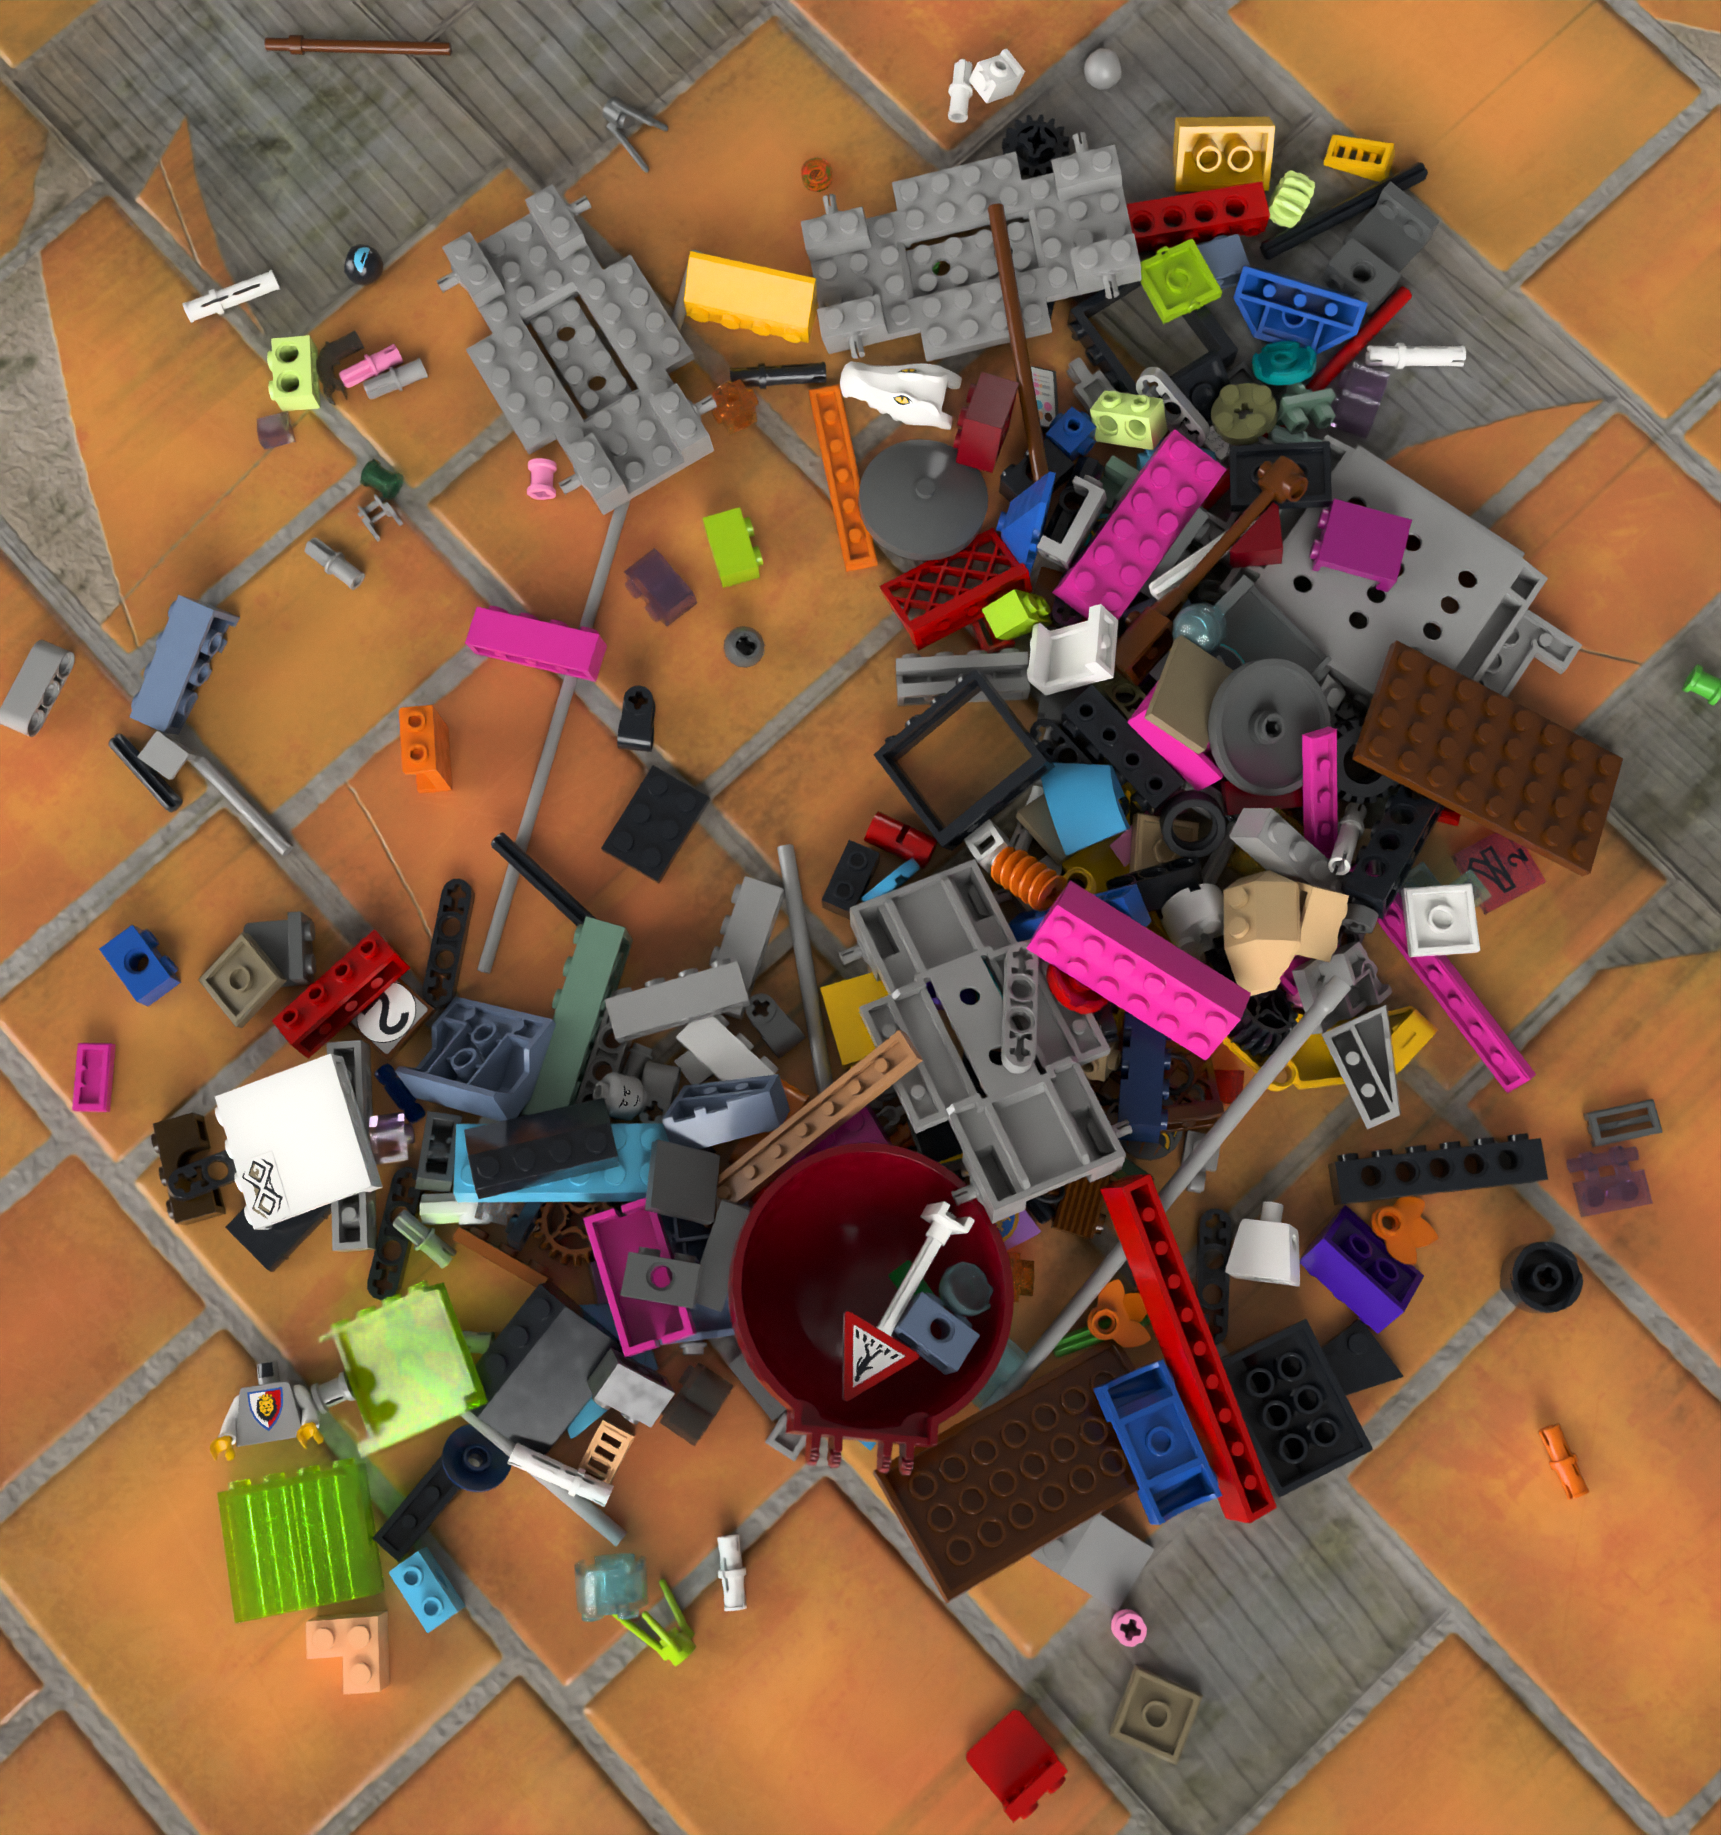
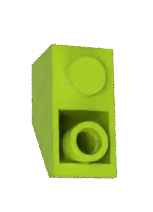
[982,589,1052,641]

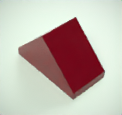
[1229,502,1283,568]

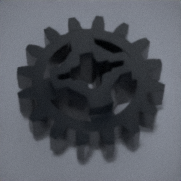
[1002,114,1070,179]

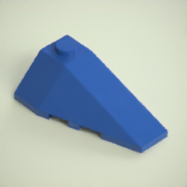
[996,471,1056,576]

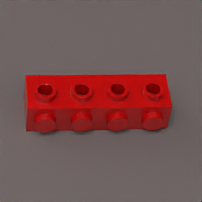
[271,929,410,1059]

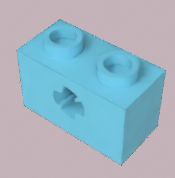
[388,1547,465,1633]

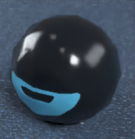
[344,244,383,286]

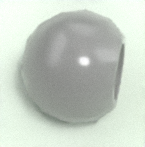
[1084,48,1121,90]

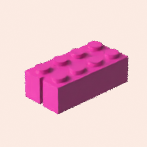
[583,1198,697,1357]

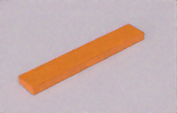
[808,384,878,572]

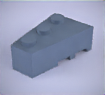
[662,1074,790,1149]

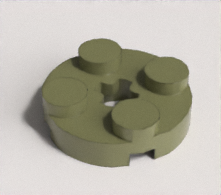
[1211,383,1278,446]

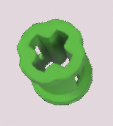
[1682,664,1721,706]

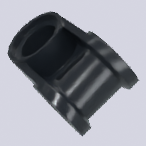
[617,685,656,752]

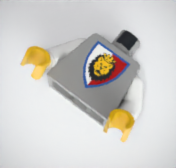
[210,1361,324,1461]

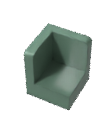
[1100,455,1140,511]

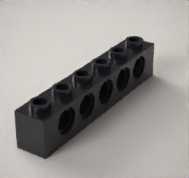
[1341,783,1445,919]
[1328,1133,1548,1205]

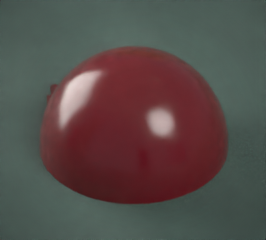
[728,1143,1014,1475]

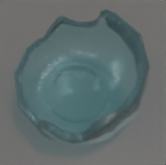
[1172,603,1227,653]
[939,1262,993,1317]

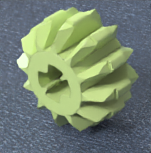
[1268,170,1315,228]

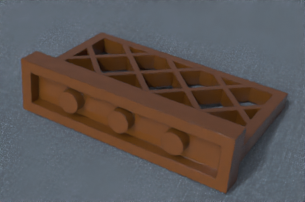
[1090,1046,1224,1134]

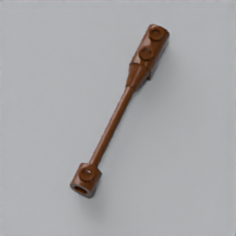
[1114,456,1308,686]

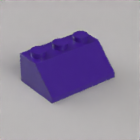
[1299,1205,1424,1334]

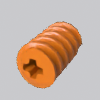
[991,846,1067,912]

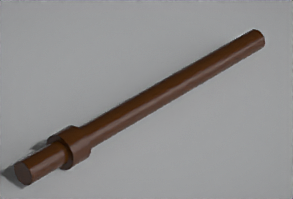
[265,35,452,56]

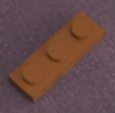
[452,1225,553,1288]

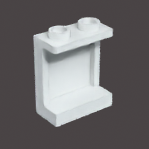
[1027,604,1118,696]

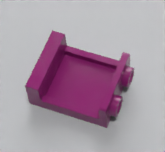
[1309,498,1412,592]

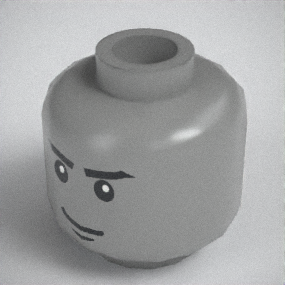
[593,1072,647,1121]

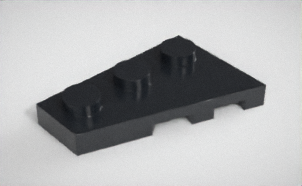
[1321,1319,1404,1395]

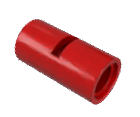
[864,811,938,869]

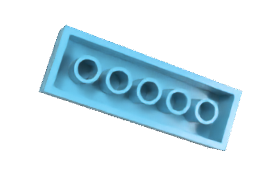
[453,1123,669,1202]

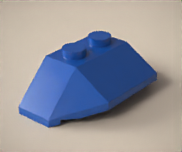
[1233,265,1368,354]

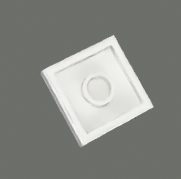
[1401,883,1480,957]

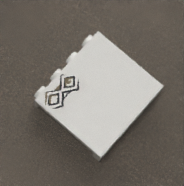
[215,1054,383,1230]

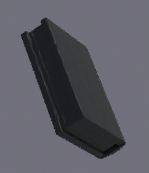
[225,1203,331,1272]

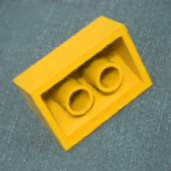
[1173,117,1275,192]

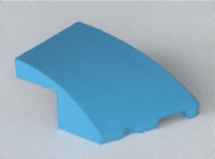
[1041,762,1130,856]

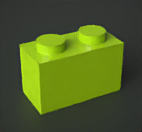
[703,507,764,588]

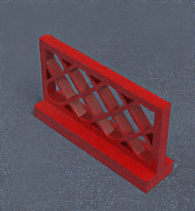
[879,528,1032,651]

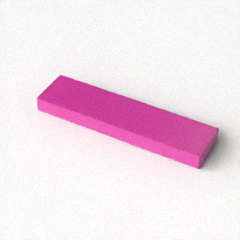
[1302,726,1338,859]

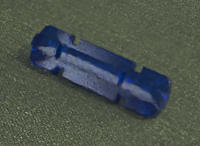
[374,1063,426,1124]

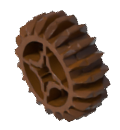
[533,1202,623,1268]

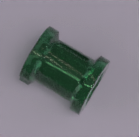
[360,459,404,500]

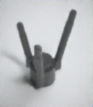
[602,96,668,173]

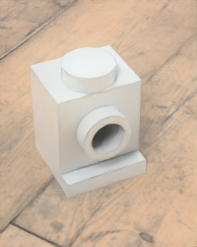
[969,49,1025,103]
[964,819,1012,875]

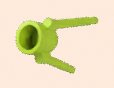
[611,1579,696,1666]

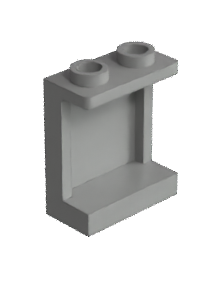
[1037,475,1107,570]

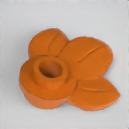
[1370,1196,1438,1265]
[1087,1279,1151,1348]

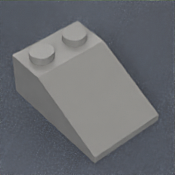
[1030,1514,1154,1611]

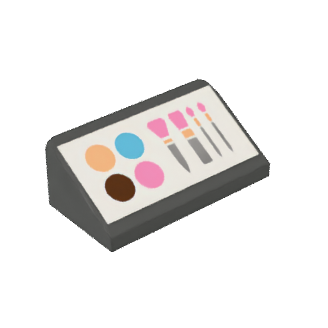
[1031,366,1059,434]

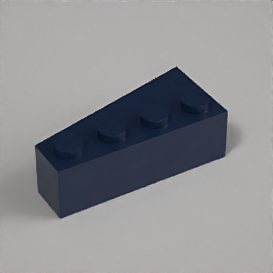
[1117,1011,1171,1143]

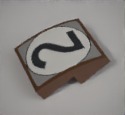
[348,978,436,1061]

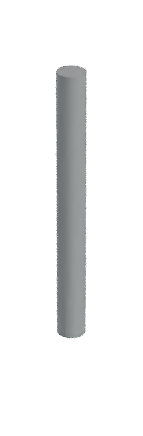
[194,757,293,856]

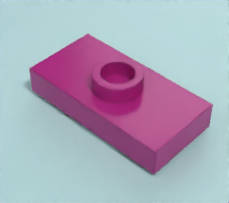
[72,1043,116,1112]

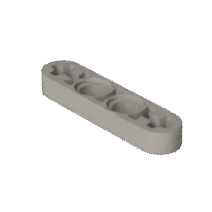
[1001,941,1039,1074]

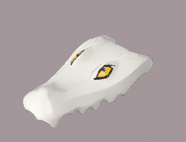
[840,361,962,430]

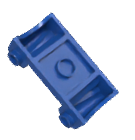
[1093,1359,1222,1525]

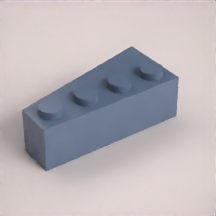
[130,595,240,735]

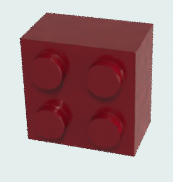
[953,372,1019,473]

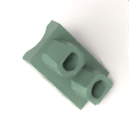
[1275,382,1336,435]

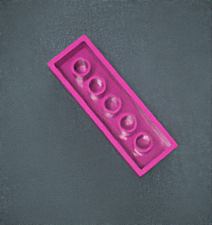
[1052,429,1227,620]
[1026,881,1251,1061]

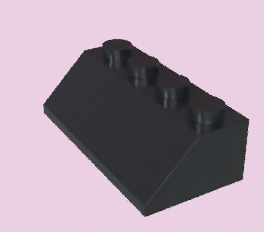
[464,1098,619,1199]

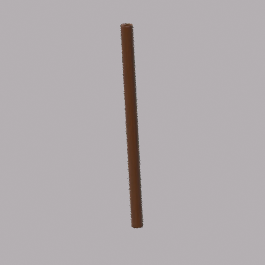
[988,203,1049,483]

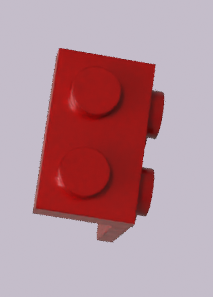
[965,1709,1068,1823]

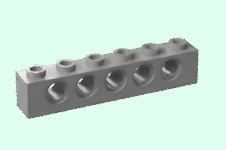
[326,1040,377,1252]

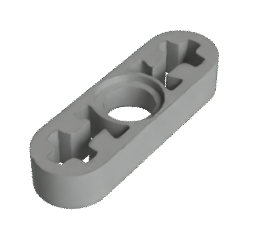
[1136,367,1210,448]

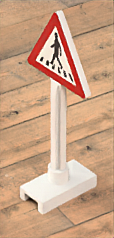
[842,1201,975,1401]

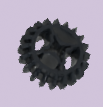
[1226,972,1298,1058]

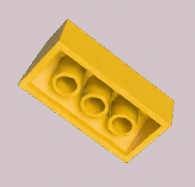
[684,251,818,343]

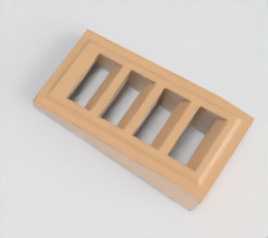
[577,1419,636,1484]

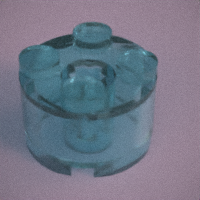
[574,1553,649,1622]

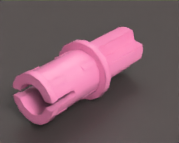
[339,344,403,388]

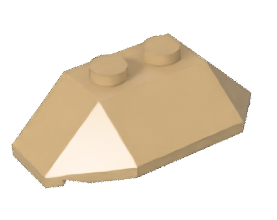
[1223,870,1301,996]

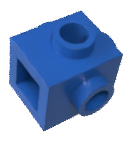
[1045,407,1096,462]

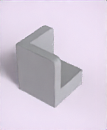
[138,730,197,780]

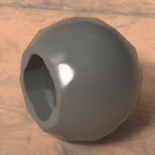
[724,626,765,668]

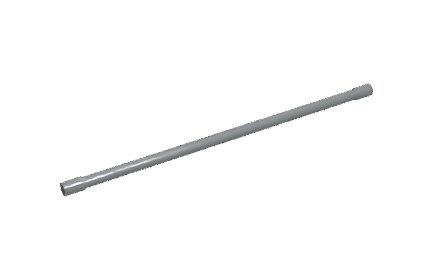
[980,975,1351,1411]

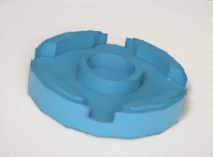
[861,858,920,902]

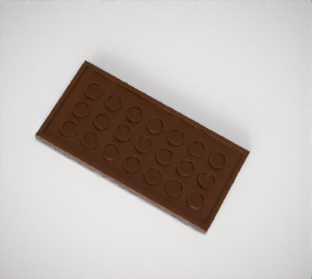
[1352,640,1623,877]
[873,1339,1140,1604]

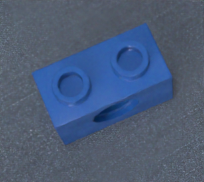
[99,925,181,1007]

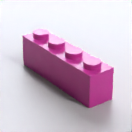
[465,606,607,682]

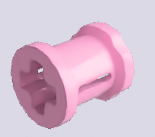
[527,458,557,500]
[1111,1609,1147,1647]

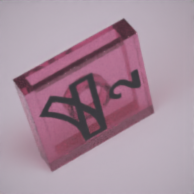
[1451,833,1546,915]

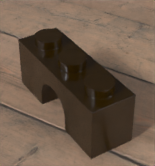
[151,1112,226,1225]

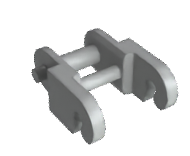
[357,494,403,542]

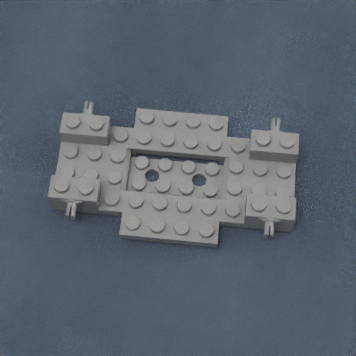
[801,132,1142,362]
[436,184,717,515]
[839,859,1133,1224]

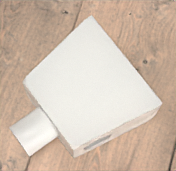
[1225,1202,1300,1287]

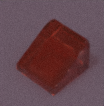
[1204,1069,1244,1106]

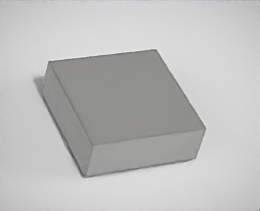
[765,1412,806,1461]

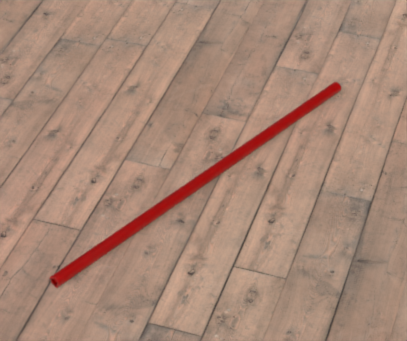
[1079,287,1412,623]

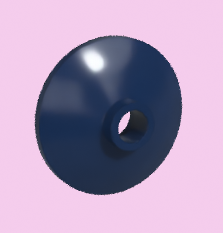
[442,1424,511,1492]

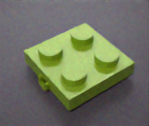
[1140,238,1222,324]

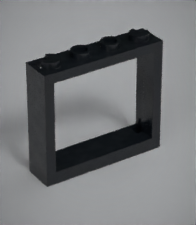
[1067,251,1238,407]
[873,669,1055,851]

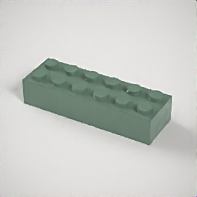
[522,916,633,1116]

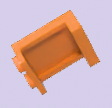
[399,705,452,793]

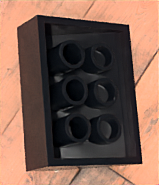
[452,1282,624,1455]
[1220,1319,1373,1498]

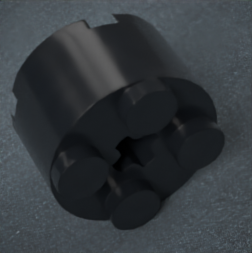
[1500,1242,1583,1313]

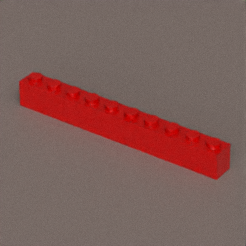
[1100,1174,1277,1524]

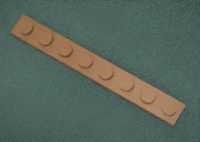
[704,1030,923,1229]

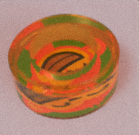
[801,158,832,192]

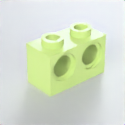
[267,335,320,412]
[1090,390,1168,450]

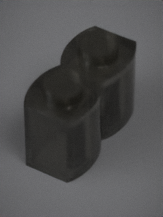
[659,1362,735,1446]

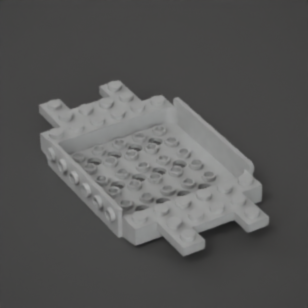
[1191,434,1582,712]

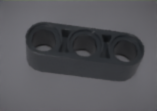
[1106,857,1204,912]

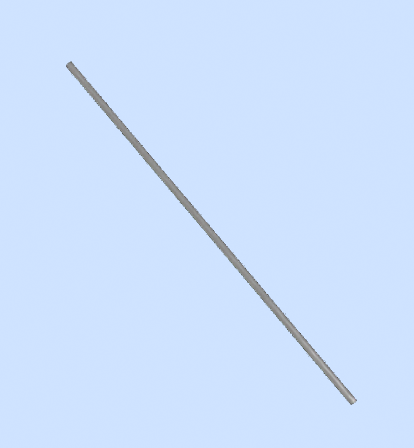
[477,250,703,974]

